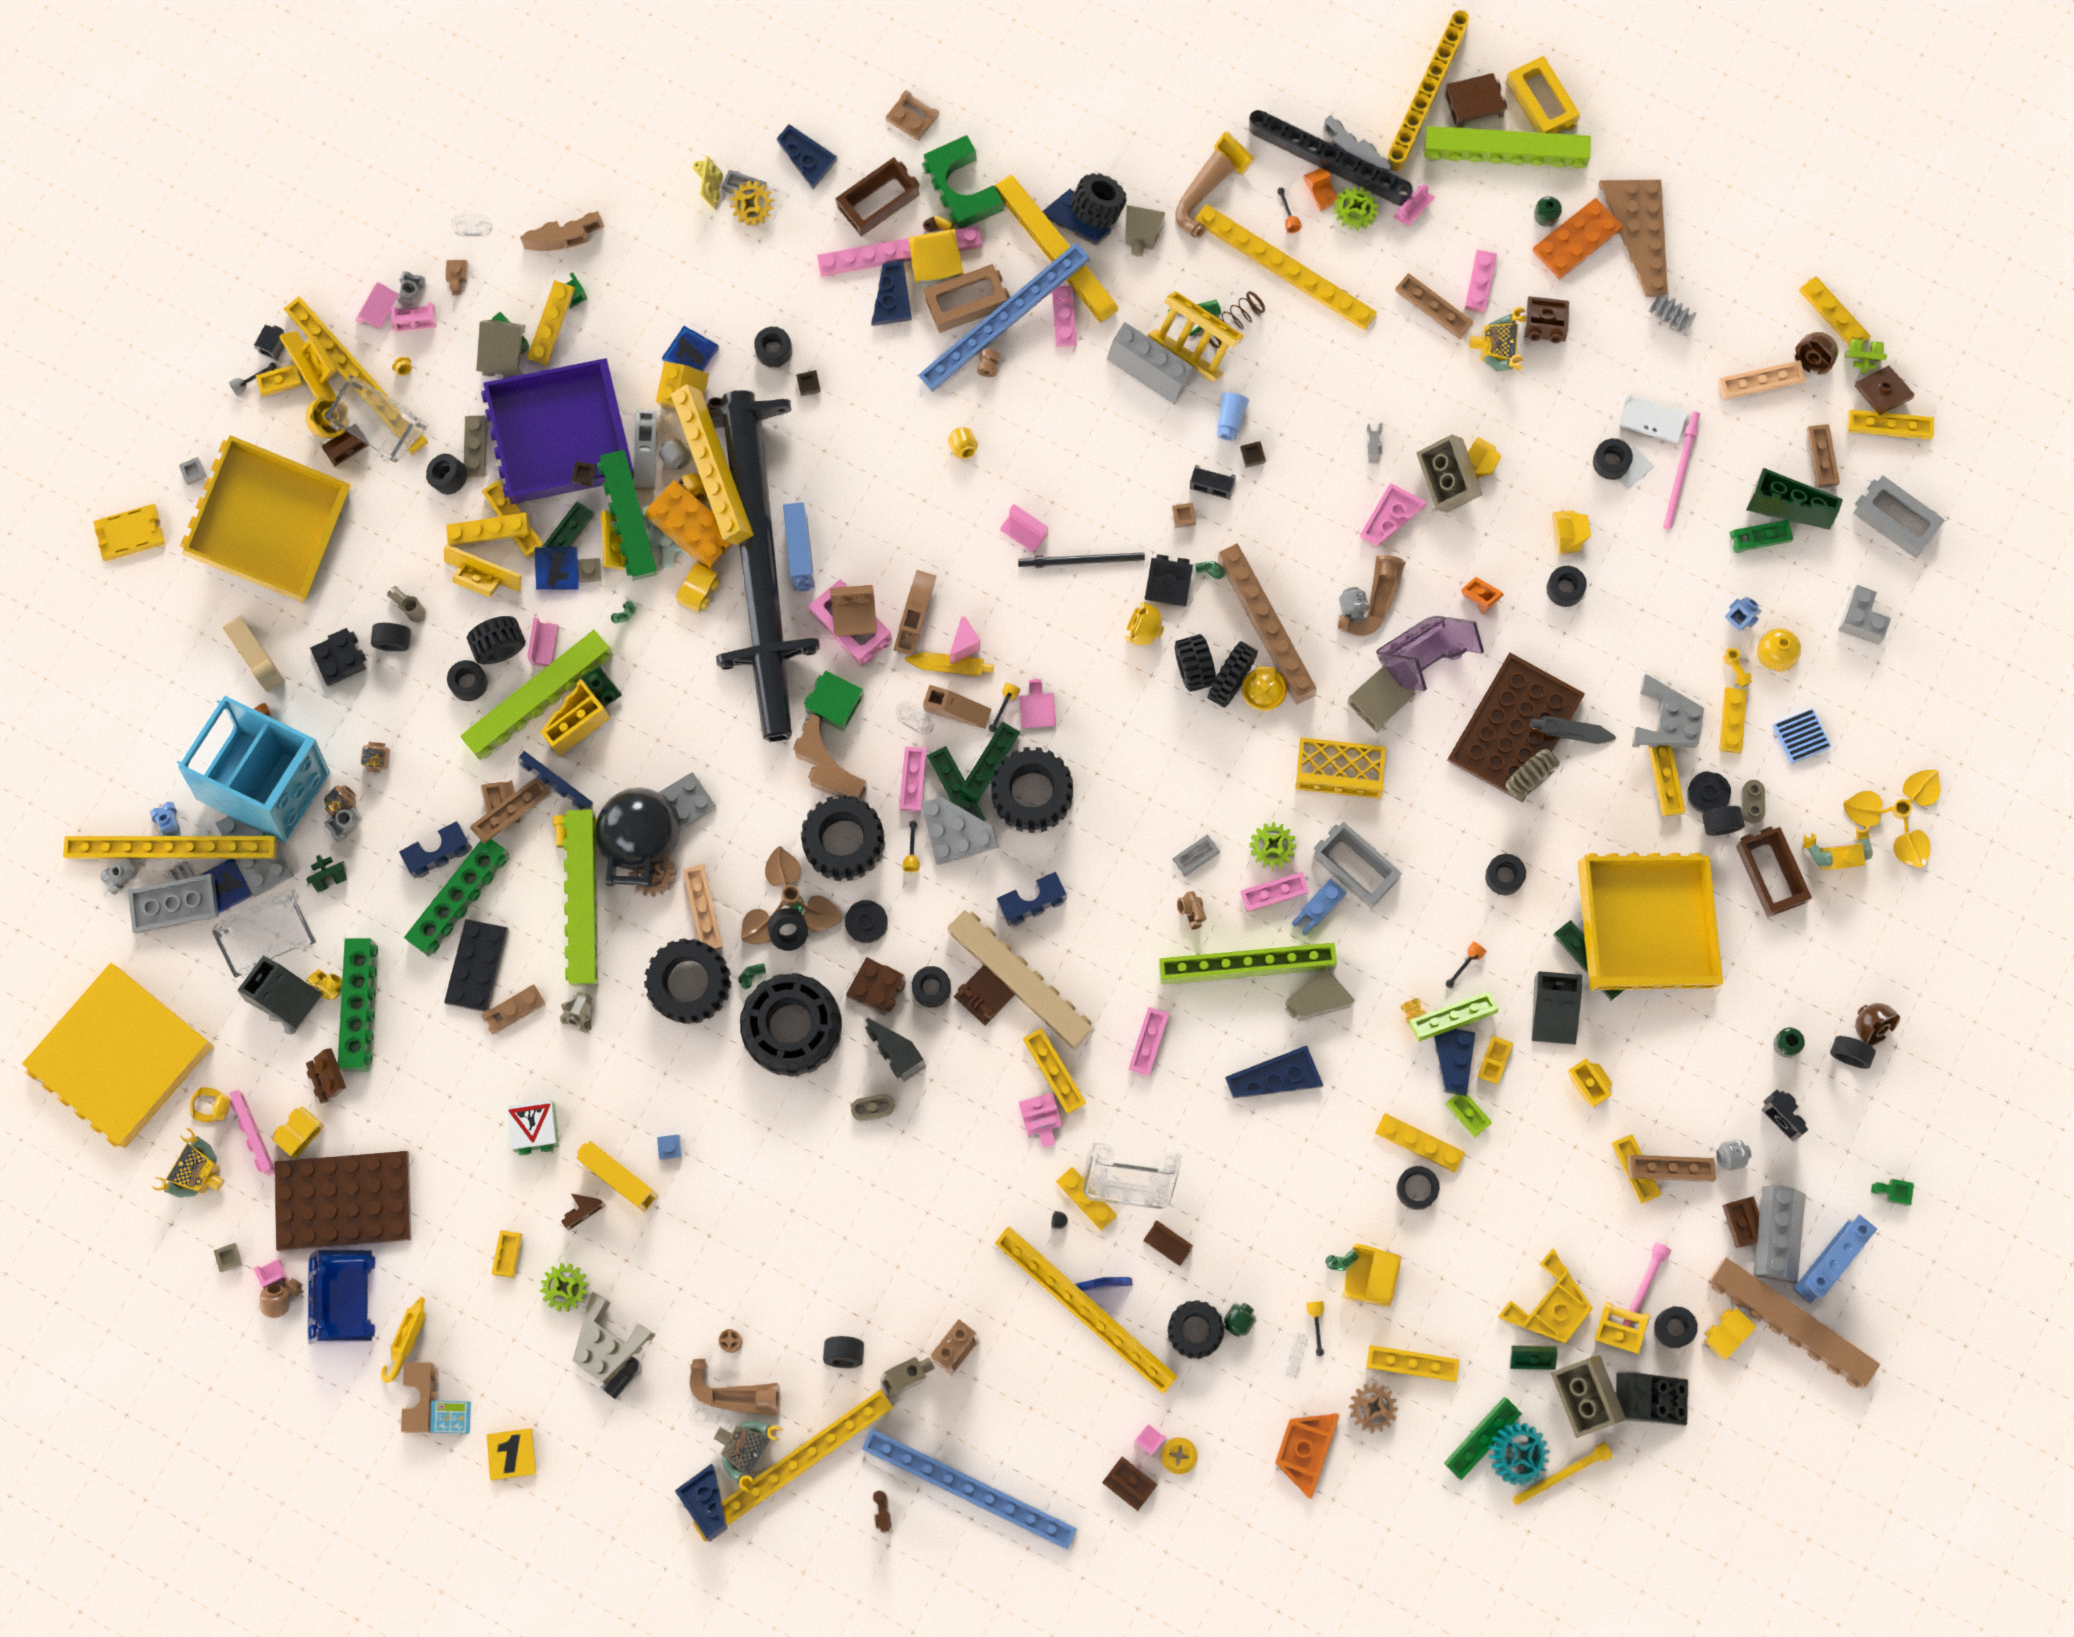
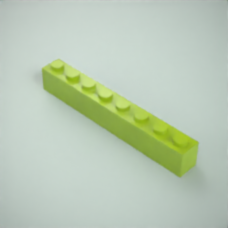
[1423,126,1591,169]
[460,629,613,761]
[563,809,598,986]
[1158,942,1337,985]

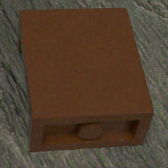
[1445,73,1507,128]

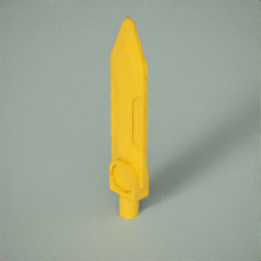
[905,652,994,676]

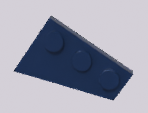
[776,124,838,190]
[1042,188,1112,246]
[871,260,912,326]
[1434,1029,1476,1096]
[674,1463,728,1542]

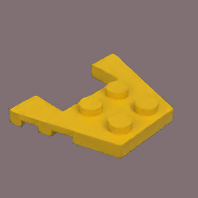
[1497,1248,1593,1344]

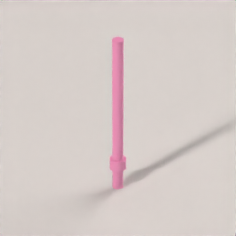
[1663,411,1700,530]

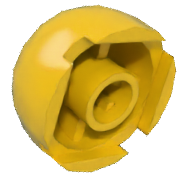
[305,396,349,439]
[1125,602,1164,646]
[1757,628,1801,672]

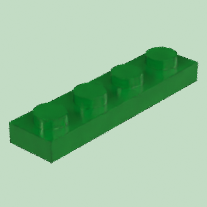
[1443,1397,1522,1481]

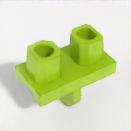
[1844,339,1887,375]

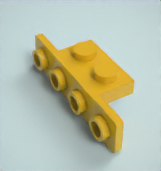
[279,331,337,399]
[443,545,522,598]

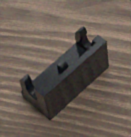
[1189,464,1236,500]

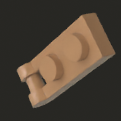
[481,984,546,1035]

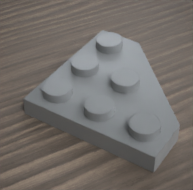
[922,797,999,865]

